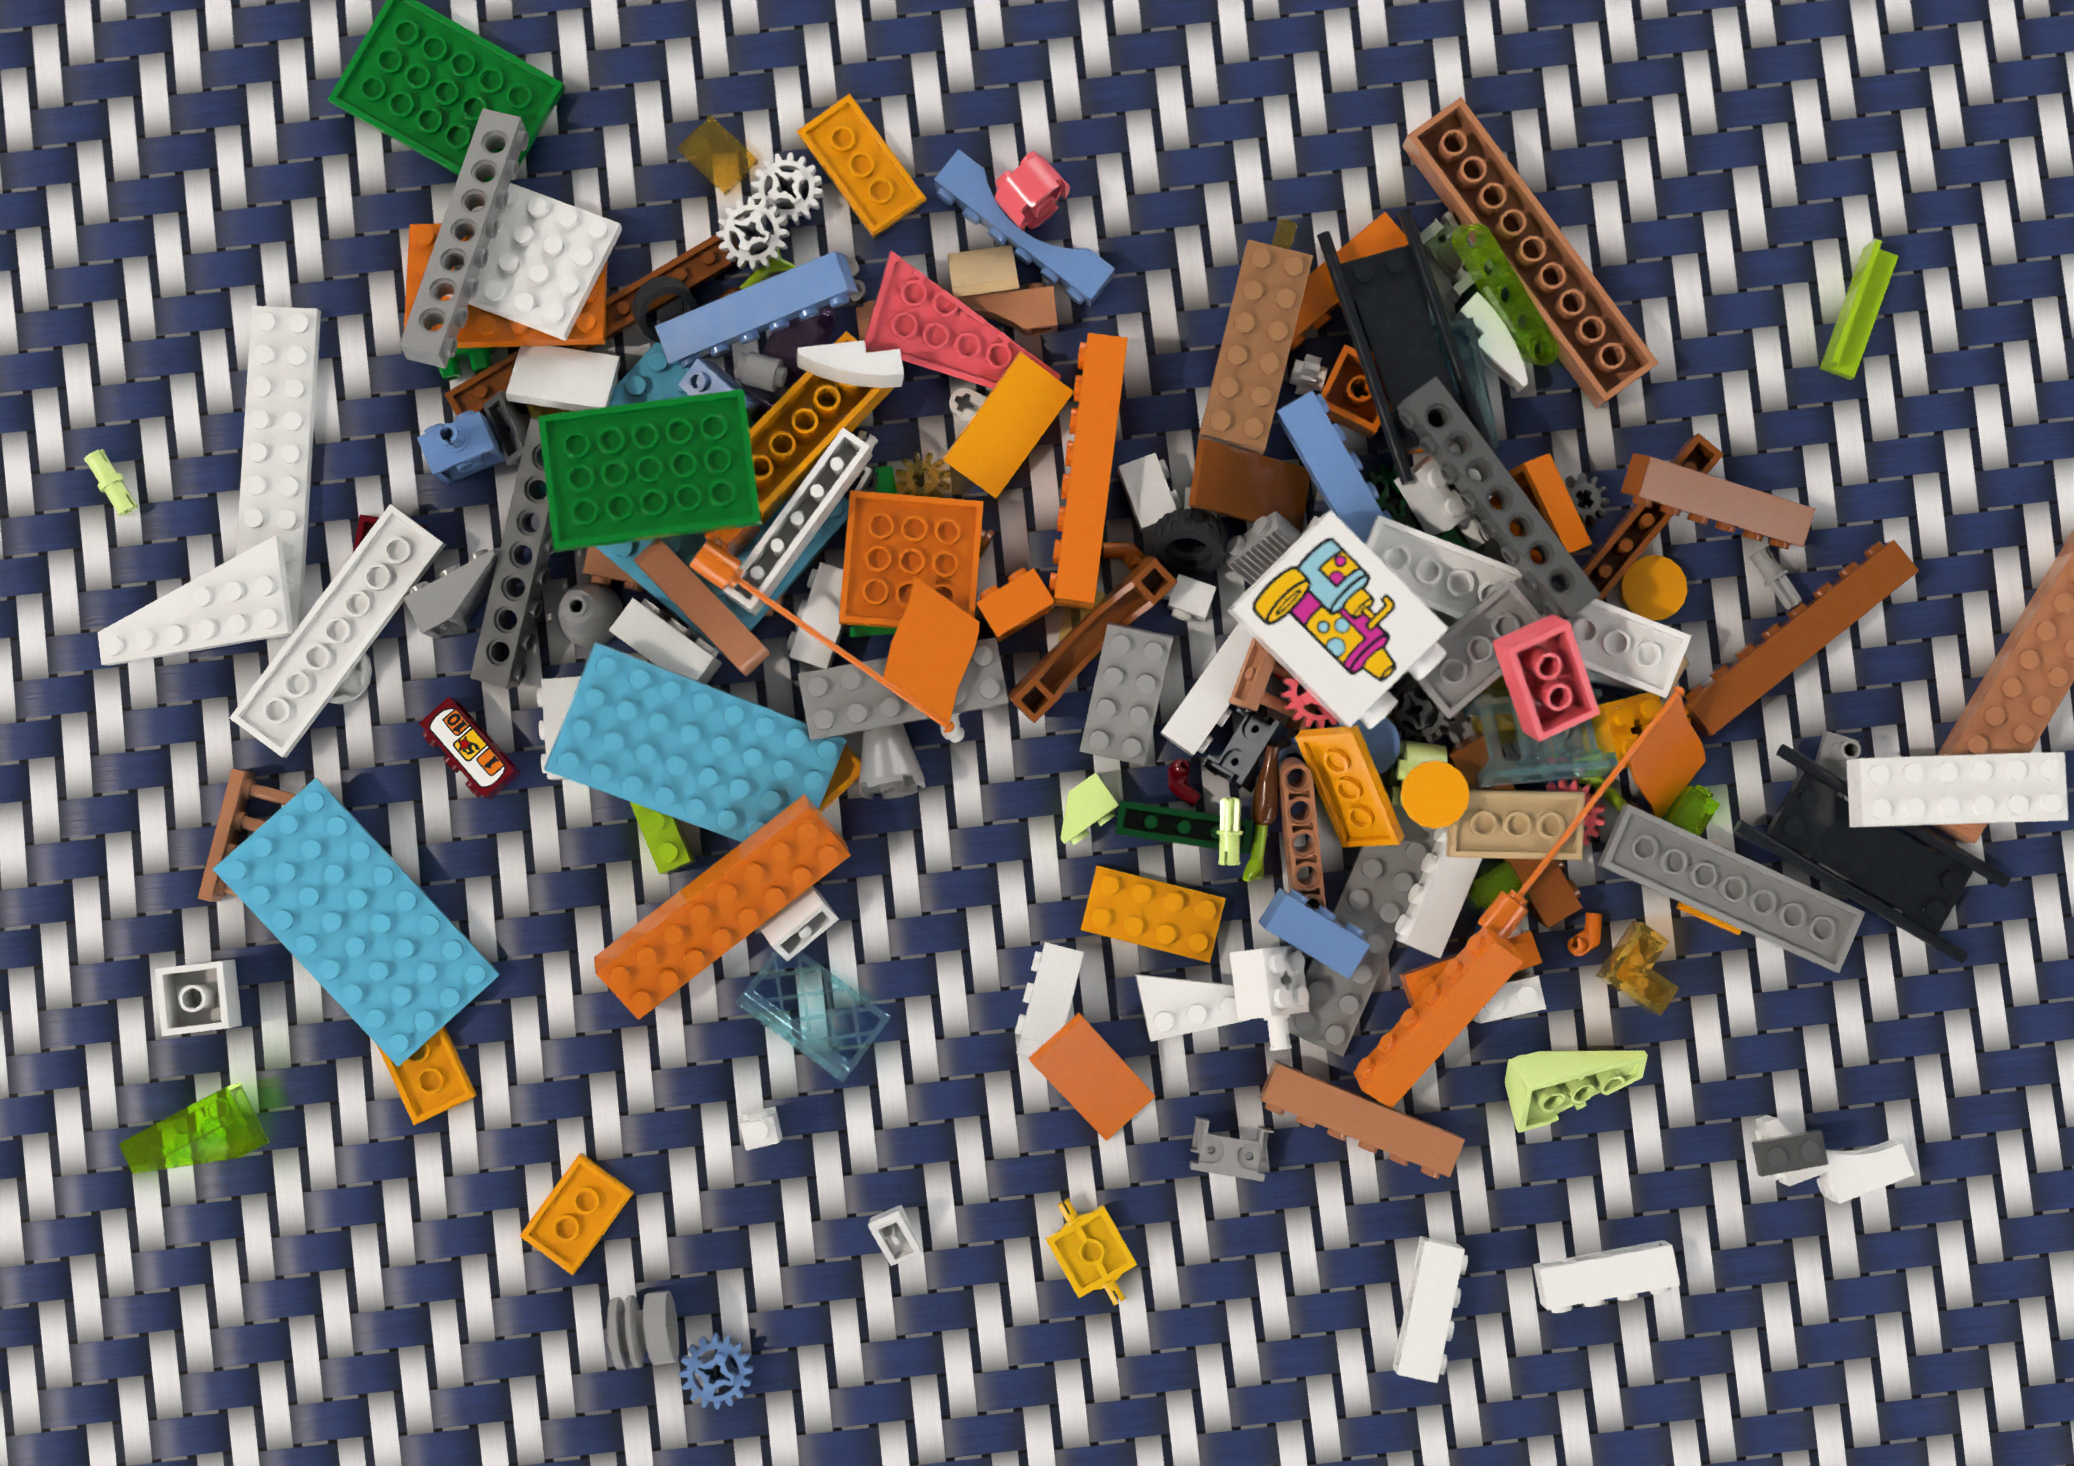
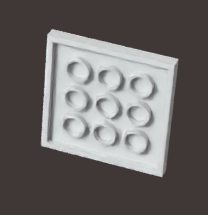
[446,183,622,341]

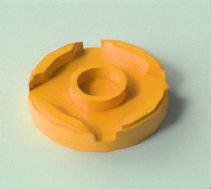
[1620,555,1687,621]
[1400,760,1470,829]

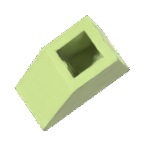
[1060,773,1119,846]

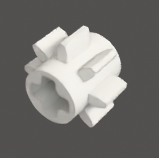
[1289,354,1328,395]

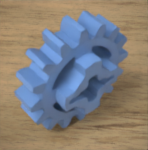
[679,1333,754,1410]

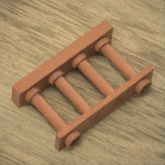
[1229,637,1317,731]
[197,768,306,902]

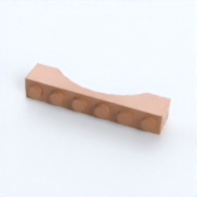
[856,283,1058,352]

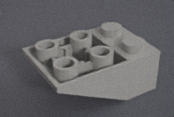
[403,549,499,639]

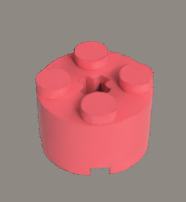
[994,151,1070,232]

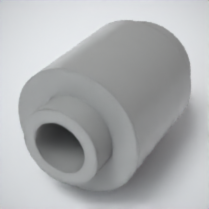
[735,351,787,392]

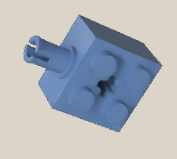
[417,410,505,485]

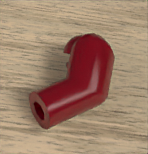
[1167,758,1202,808]

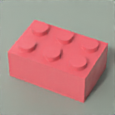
[1492,614,1600,742]

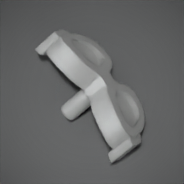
[845,255,867,304]

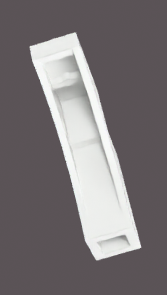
[1755,1115,1915,1204]

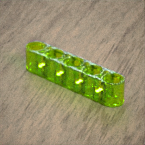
[1452,224,1559,365]

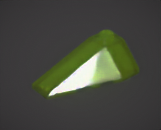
[118,1083,269,1174]

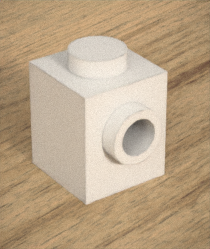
[1163,574,1217,622]

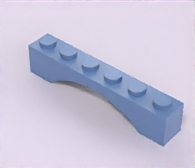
[934,149,1115,307]

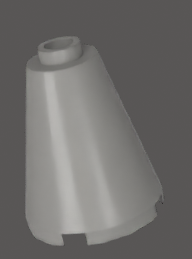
[558,581,624,648]
[859,724,926,799]

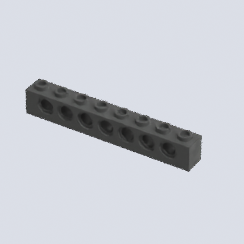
[1396,376,1600,620]
[470,418,555,689]

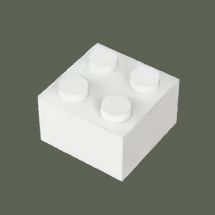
[155,959,242,1036]

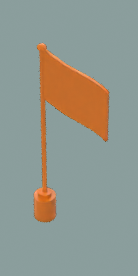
[689,538,980,733]
[1477,686,1706,940]

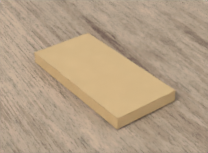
[1446,789,1585,860]

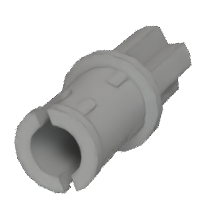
[1749,546,1802,610]

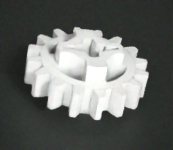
[751,152,823,227]
[716,197,790,271]

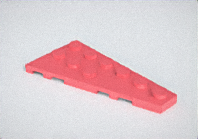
[864,250,1061,389]

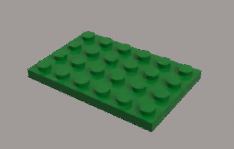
[328,0,566,182]
[538,389,762,552]

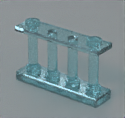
[1463,689,1618,787]

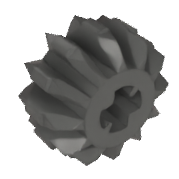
[1565,473,1610,528]

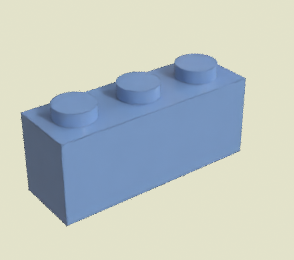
[1258,888,1371,979]

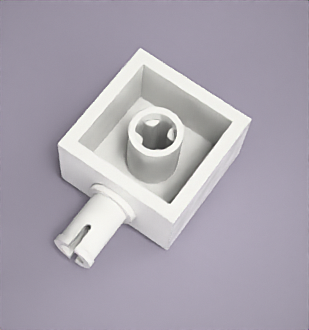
[1394,442,1493,549]
[1230,946,1309,1051]

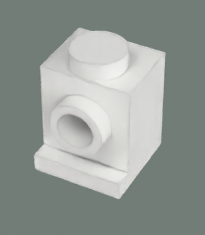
[740,1106,783,1151]

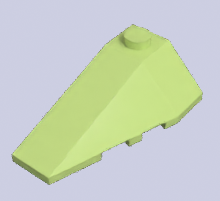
[1504,1050,1648,1133]

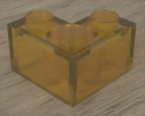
[1596,921,1679,1016]

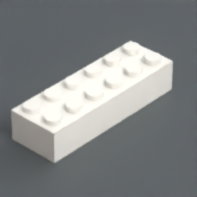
[1846,752,2068,827]

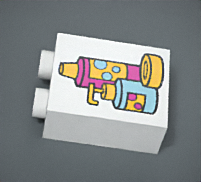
[1227,511,1449,730]

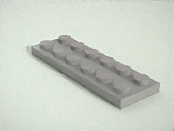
[798,638,1009,741]

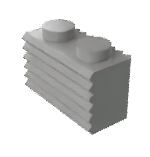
[1226,511,1301,586]

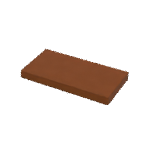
[1188,439,1310,534]

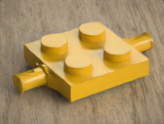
[1045,1198,1137,1305]

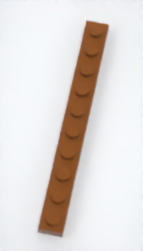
[444,234,739,416]

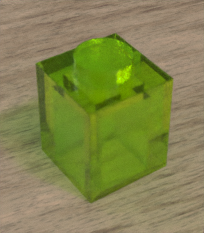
[1663,784,1720,837]
[1468,861,1522,910]

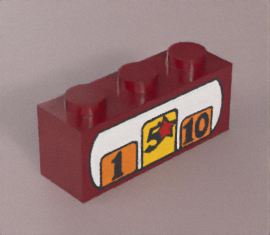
[419,697,522,799]

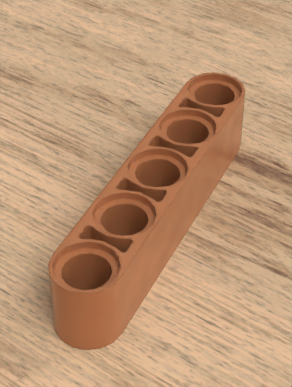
[633,538,771,677]
[1277,757,1326,910]

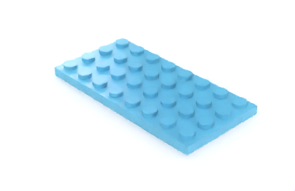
[544,642,847,842]
[213,778,501,1067]

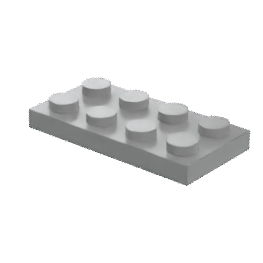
[1409,579,1542,719]
[1079,622,1173,766]

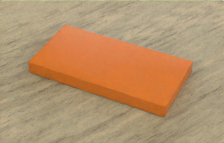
[1028,1013,1156,1141]

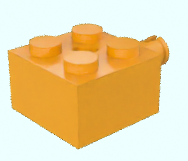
[1584,692,1691,774]

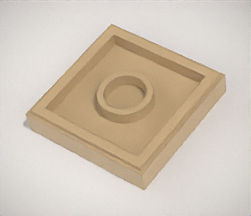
[947,245,1019,297]

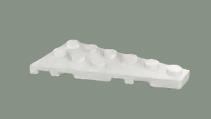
[98,535,294,666]

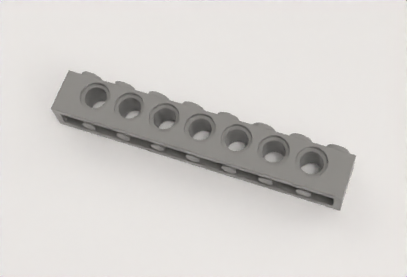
[399,108,529,369]

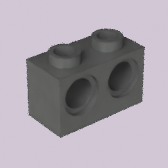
[483,390,543,466]

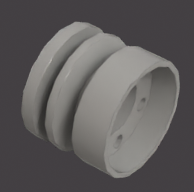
[607,1290,679,1371]

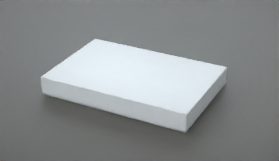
[506,346,621,411]

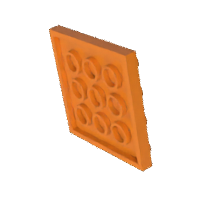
[839,490,984,629]

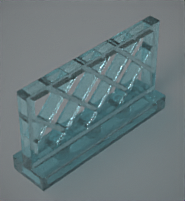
[735,950,891,1083]

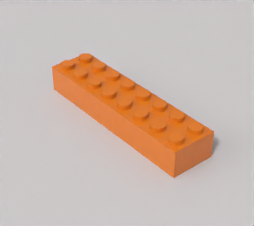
[1049,333,1128,610]
[594,794,851,1020]

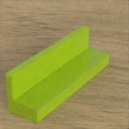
[1820,239,1898,380]

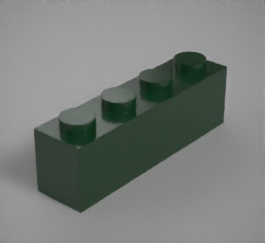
[1114,800,1253,854]

